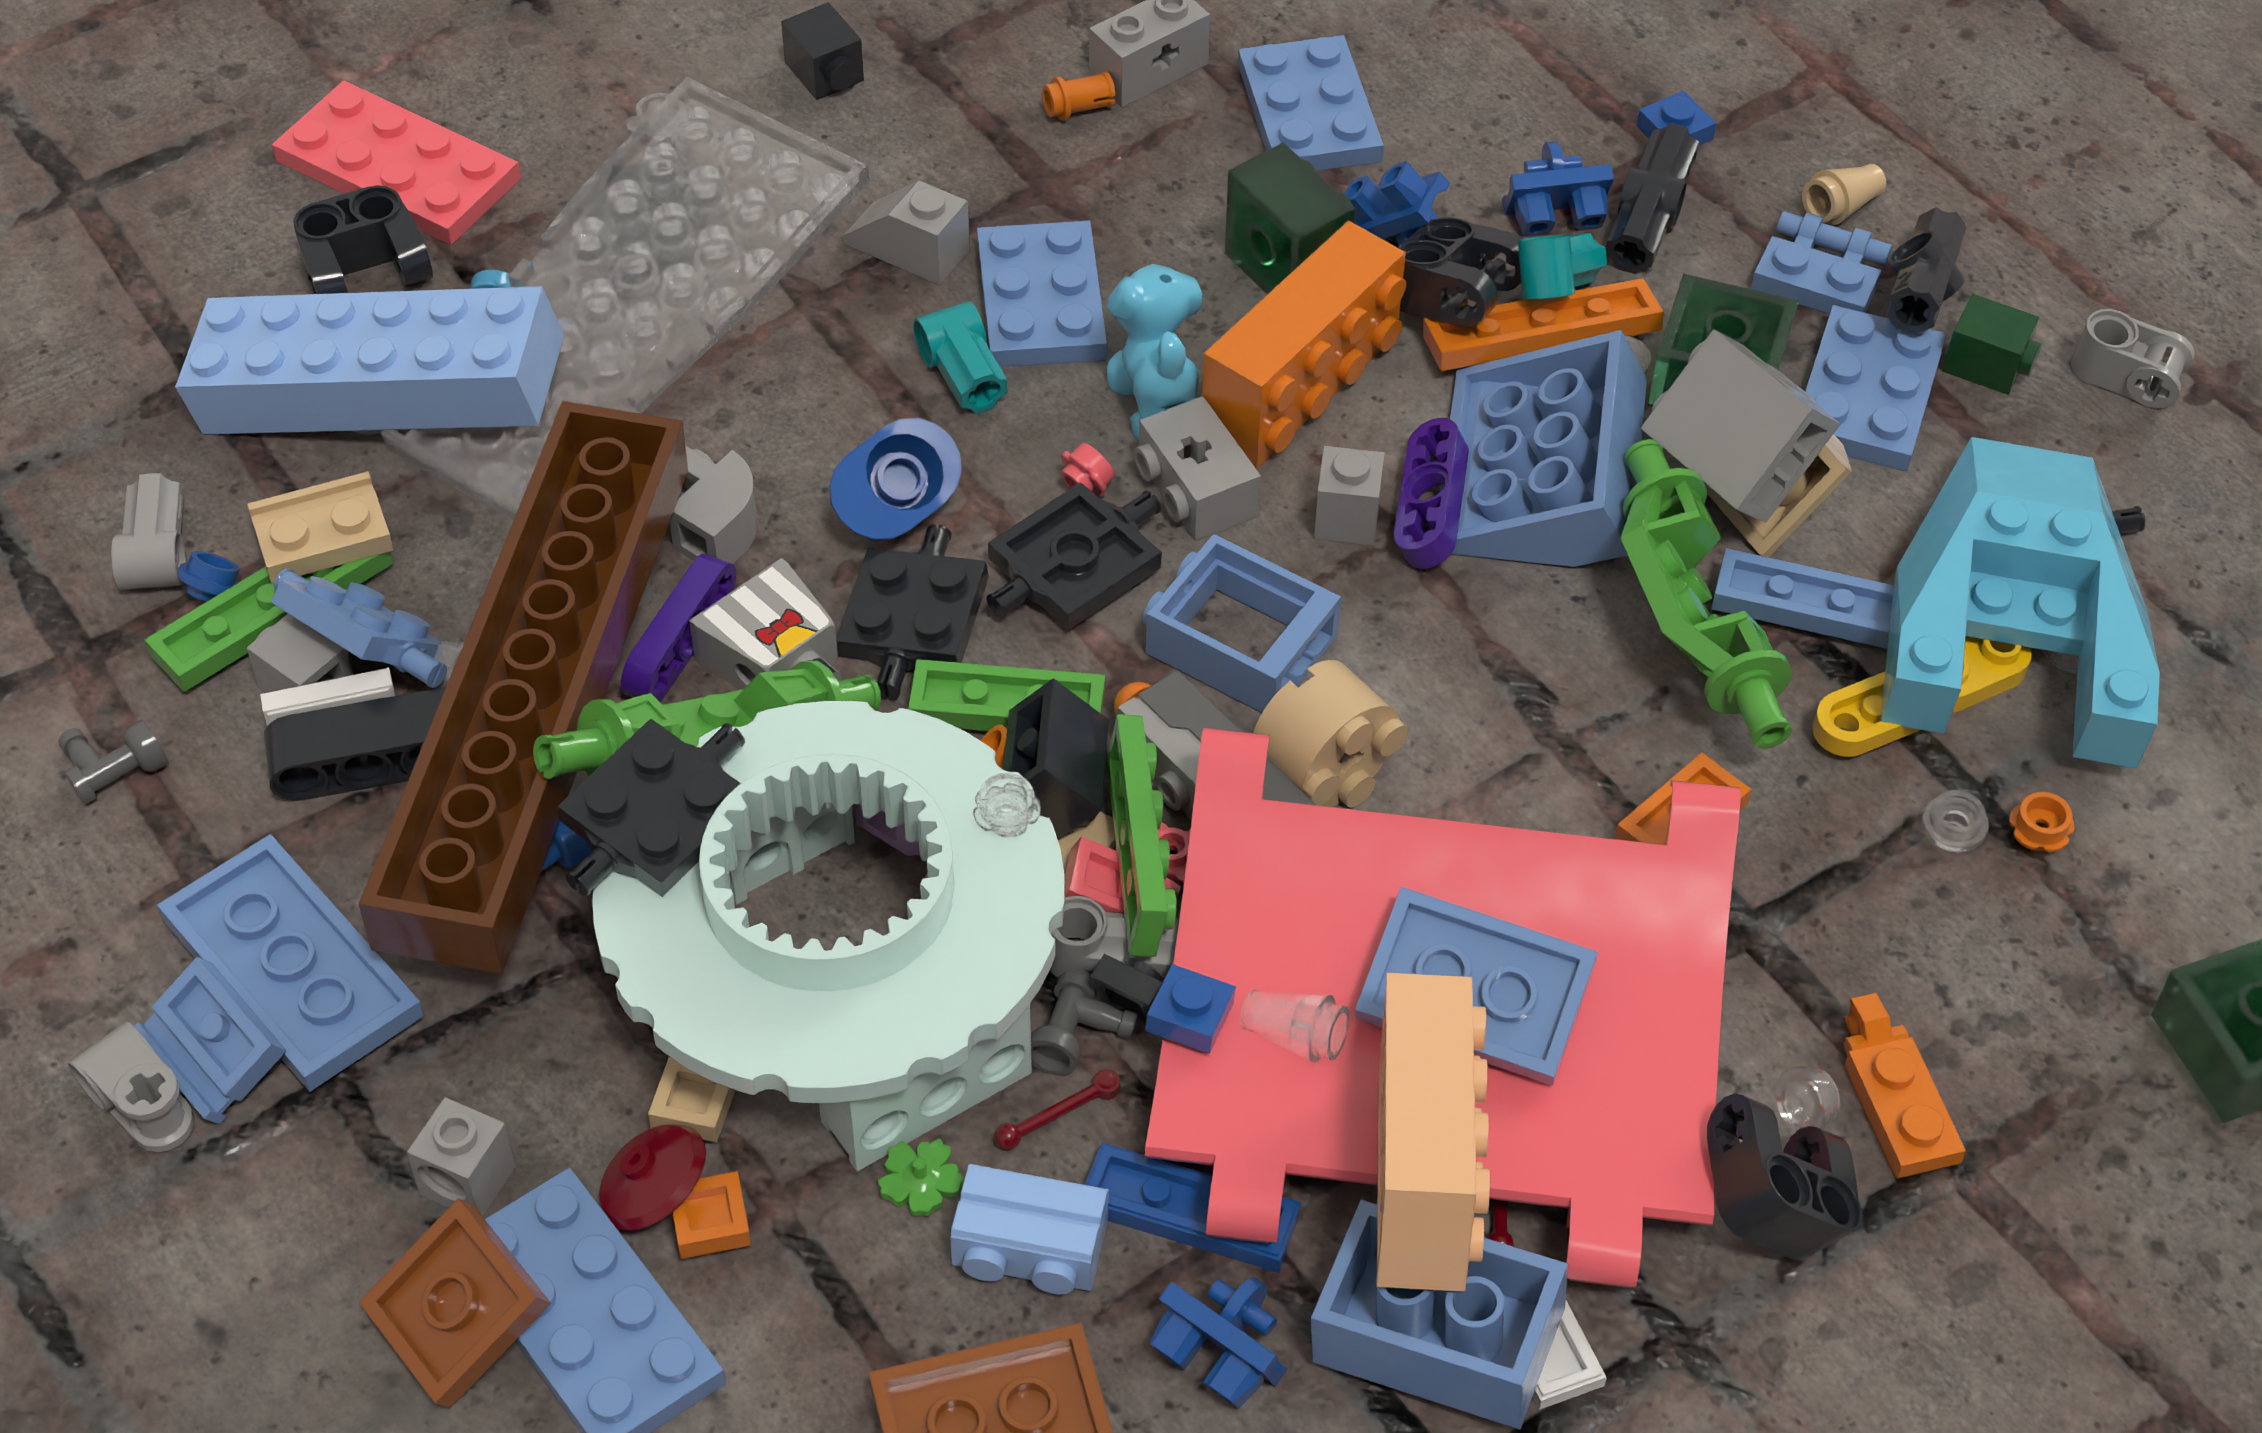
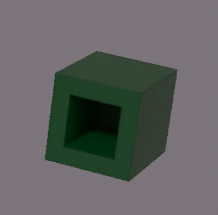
[1942,294,2042,395]

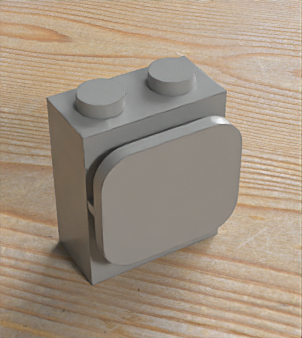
[1641,329,1841,523]

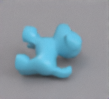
[1107,264,1202,441]

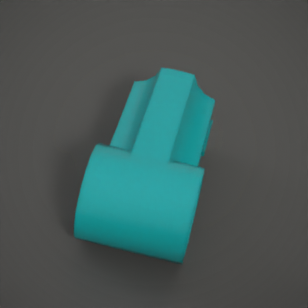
[1517,233,1607,299]
[913,301,1008,414]

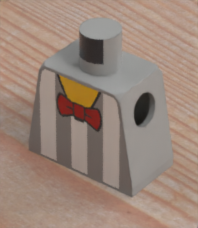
[689,558,842,690]

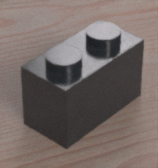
[1003,678,1109,840]

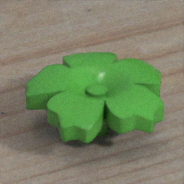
[878,1139,964,1216]

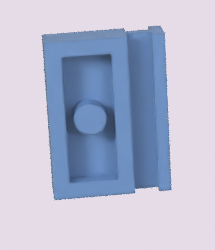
[134,957,287,1124]

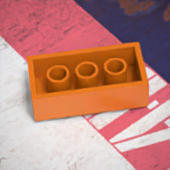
[1202,220,1406,469]

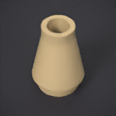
[1802,164,1886,225]

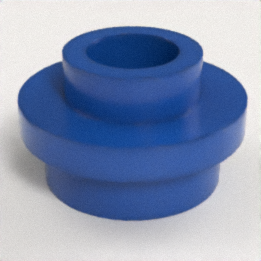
[177,551,240,601]

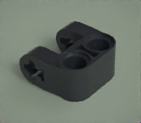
[293,185,433,294]
[1398,217,1524,327]
[1707,1093,1863,1261]

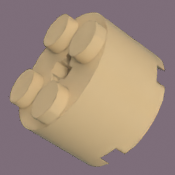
[1254,660,1409,808]

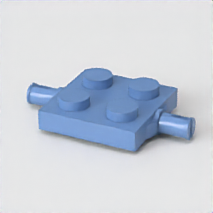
[271,568,449,688]

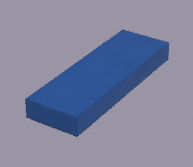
[1085,1142,1301,1273]

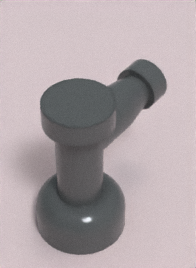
[58,720,169,805]
[1031,972,1138,1075]

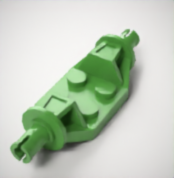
[1621,439,1792,749]
[533,660,881,779]

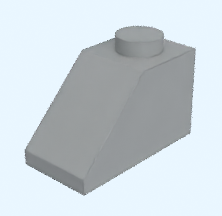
[843,180,970,285]

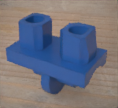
[1502,142,1614,237]
[1340,161,1450,245]
[1150,1277,1288,1409]

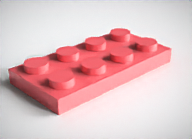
[272,80,521,245]

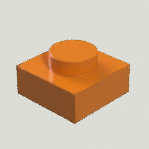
[673,1171,751,1259]

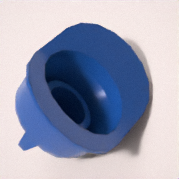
[829,418,962,540]

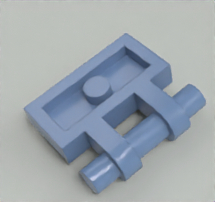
[1751,211,1893,314]

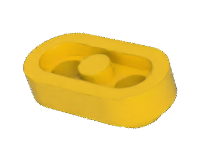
[1952,636,2032,713]
[1812,672,1920,757]

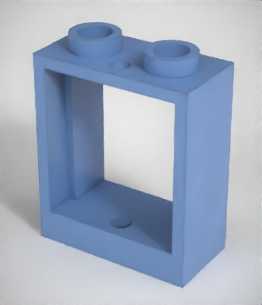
[1142,534,1341,712]

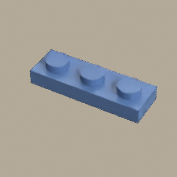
[1711,548,1894,649]

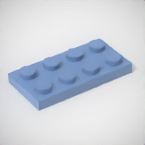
[157,834,424,1092]
[485,1167,726,1433]

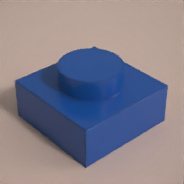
[1637,90,1717,146]
[1145,964,1236,1054]

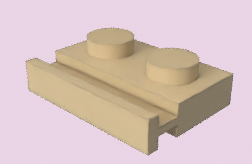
[247,471,393,584]

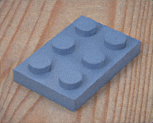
[1238,35,1384,177]
[977,220,1107,367]
[1805,305,1947,471]
[1355,887,1598,1085]

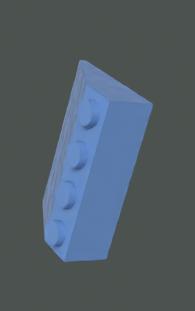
[1440,330,1647,567]

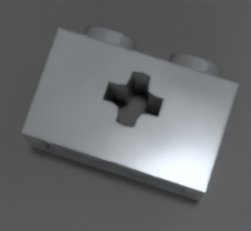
[1089,0,1210,108]
[1134,396,1261,541]

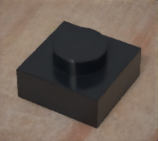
[1091,953,1163,1023]

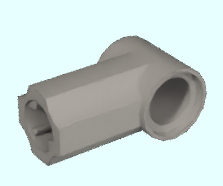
[111,473,186,590]
[1050,896,1179,979]

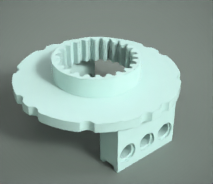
[592,701,1065,1171]

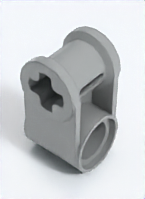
[2071,309,2195,409]
[68,1021,195,1152]

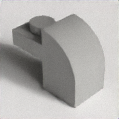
[669,446,758,564]

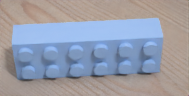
[175,286,564,434]

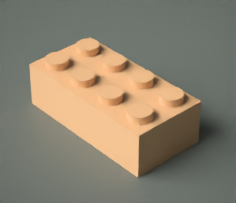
[1377,973,1490,1292]

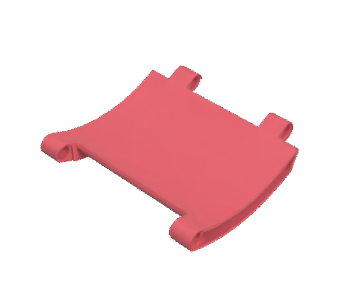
[1145,728,1741,1289]

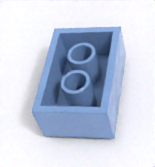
[1311,1200,1568,1429]

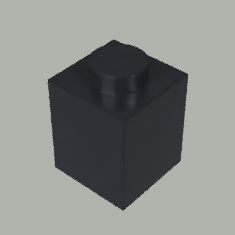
[781,2,864,100]

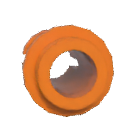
[1042,72,1116,121]

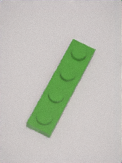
[144,551,394,692]
[1106,714,1176,957]

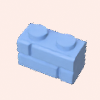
[950,1164,1109,1294]

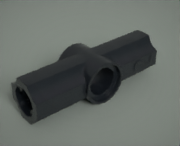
[1606,123,1699,274]
[1886,207,1967,334]

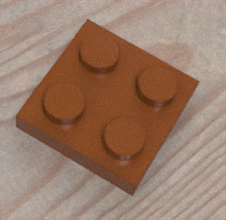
[359,1198,551,1408]

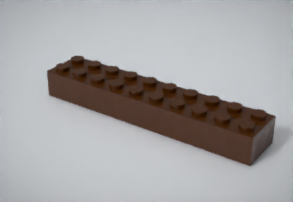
[359,401,688,974]

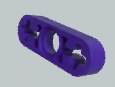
[1394,418,1469,569]
[621,553,736,702]

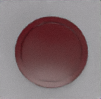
[599,1125,706,1231]

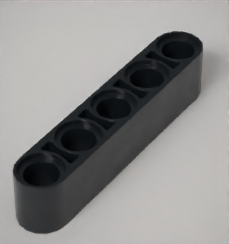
[264,687,446,801]

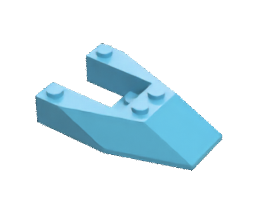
[1880,437,2160,769]

